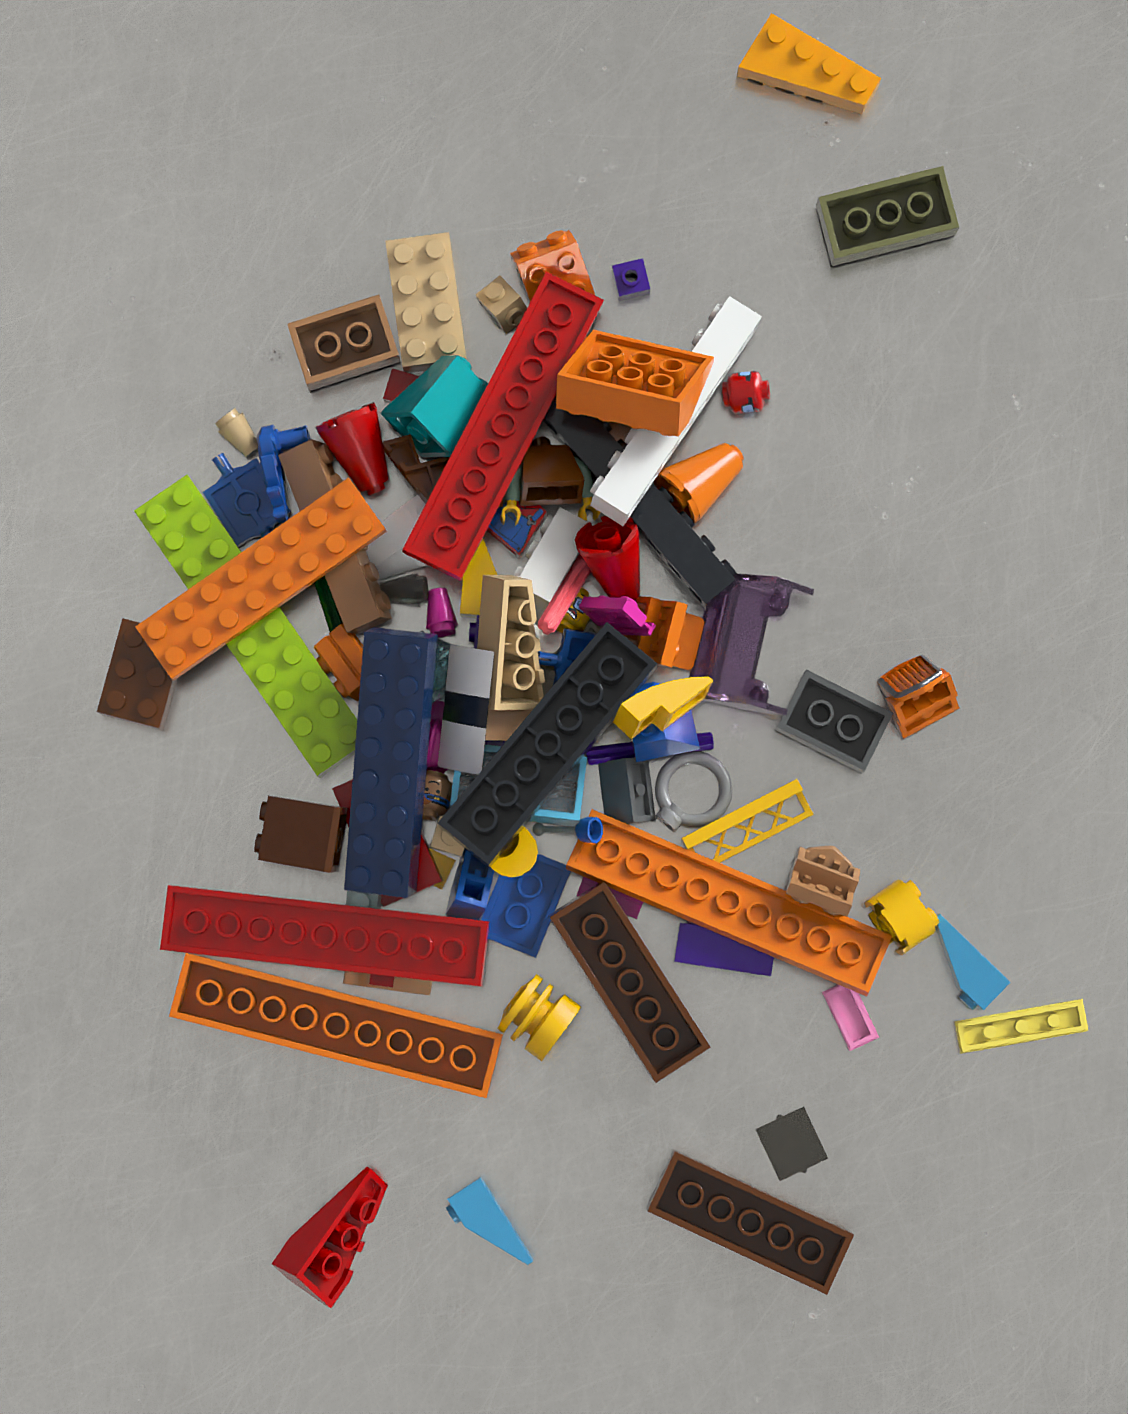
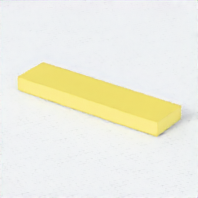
[954,999,1088,1054]

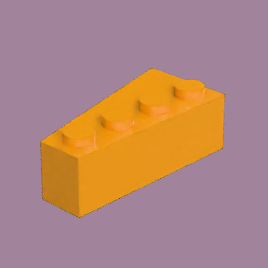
[737,13,881,114]

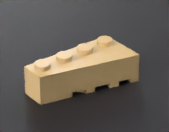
[477,575,545,710]

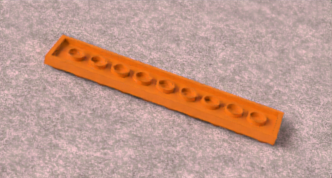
[566,809,892,996]

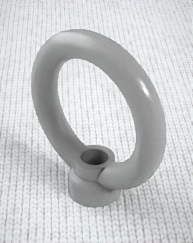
[655,751,733,832]

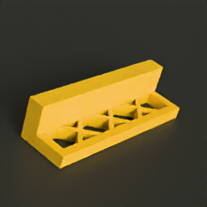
[681,779,814,863]

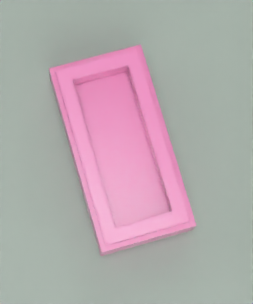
[822,985,879,1051]

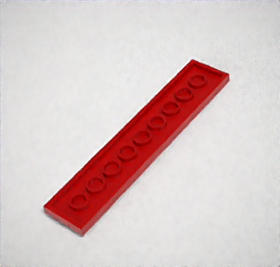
[402,272,604,581]
[160,885,490,987]

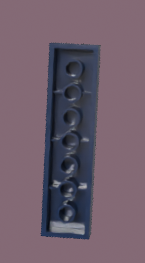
[344,627,438,898]

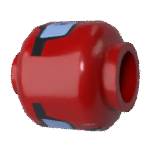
[722,371,770,414]

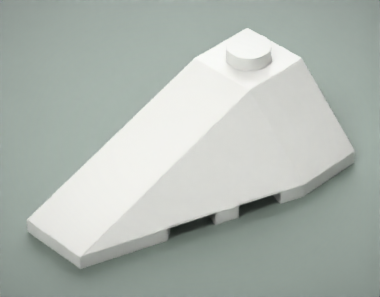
[366,495,427,582]

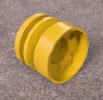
[497,974,581,1061]

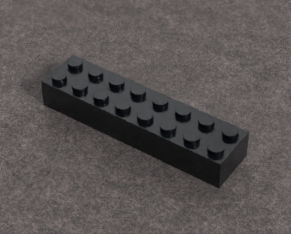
[438,622,657,868]

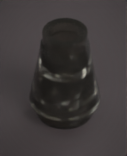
[380,573,428,605]

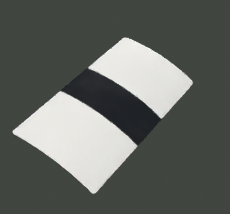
[438,644,494,775]

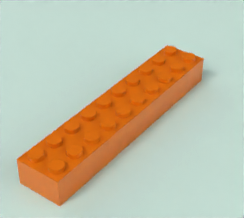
[169,953,503,1098]

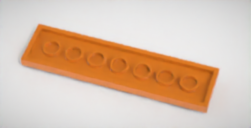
[135,477,387,681]

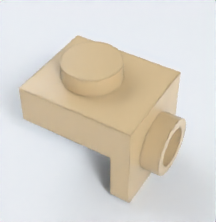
[476,275,527,333]

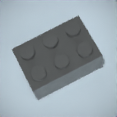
[775,669,893,773]

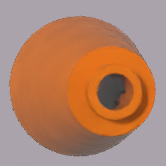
[654,443,744,524]

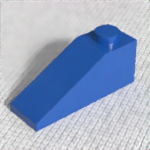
[445,848,494,920]

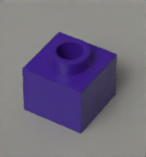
[612,258,650,301]

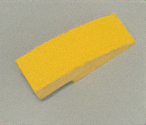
[613,676,713,739]

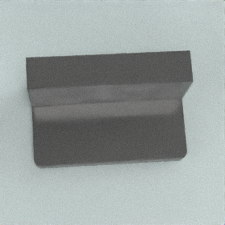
[598,757,656,824]

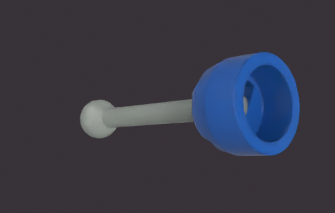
[532,817,603,843]

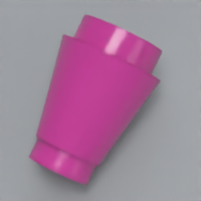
[426,588,458,637]

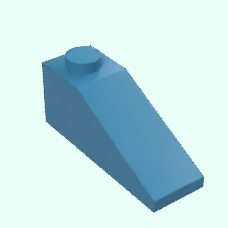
[935,914,1011,1011]
[446,1177,534,1265]

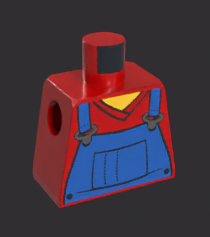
[487,498,547,559]

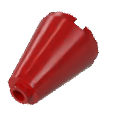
[315,402,389,495]
[574,515,641,601]

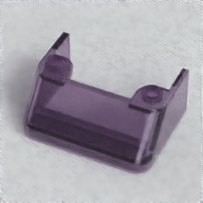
[689,574,814,716]

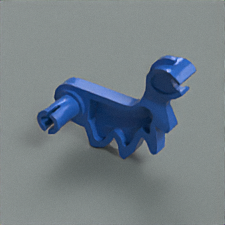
[257,424,310,525]

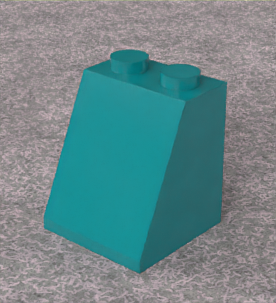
[380,355,488,457]

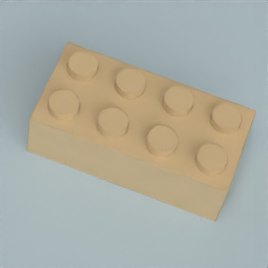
[385,232,467,373]

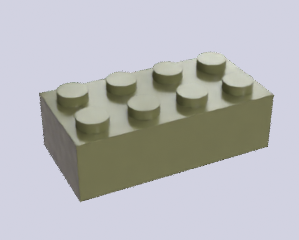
[816,166,959,266]

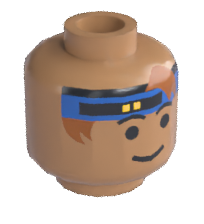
[423,770,453,821]

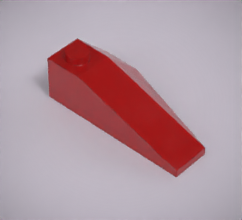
[272,1167,388,1308]

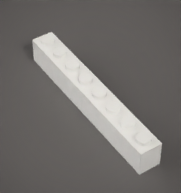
[590,296,762,526]

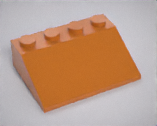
[556,330,714,437]

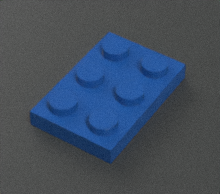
[481,854,571,958]

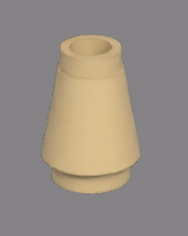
[215,408,258,457]

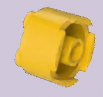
[865,879,940,955]

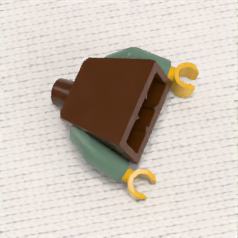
[500,436,601,526]

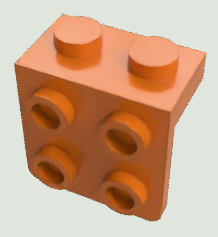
[510,230,595,302]

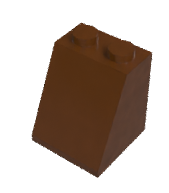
[254,796,348,873]

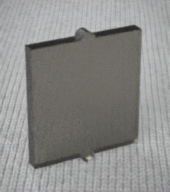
[755,1106,828,1181]

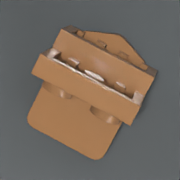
[786,846,860,917]

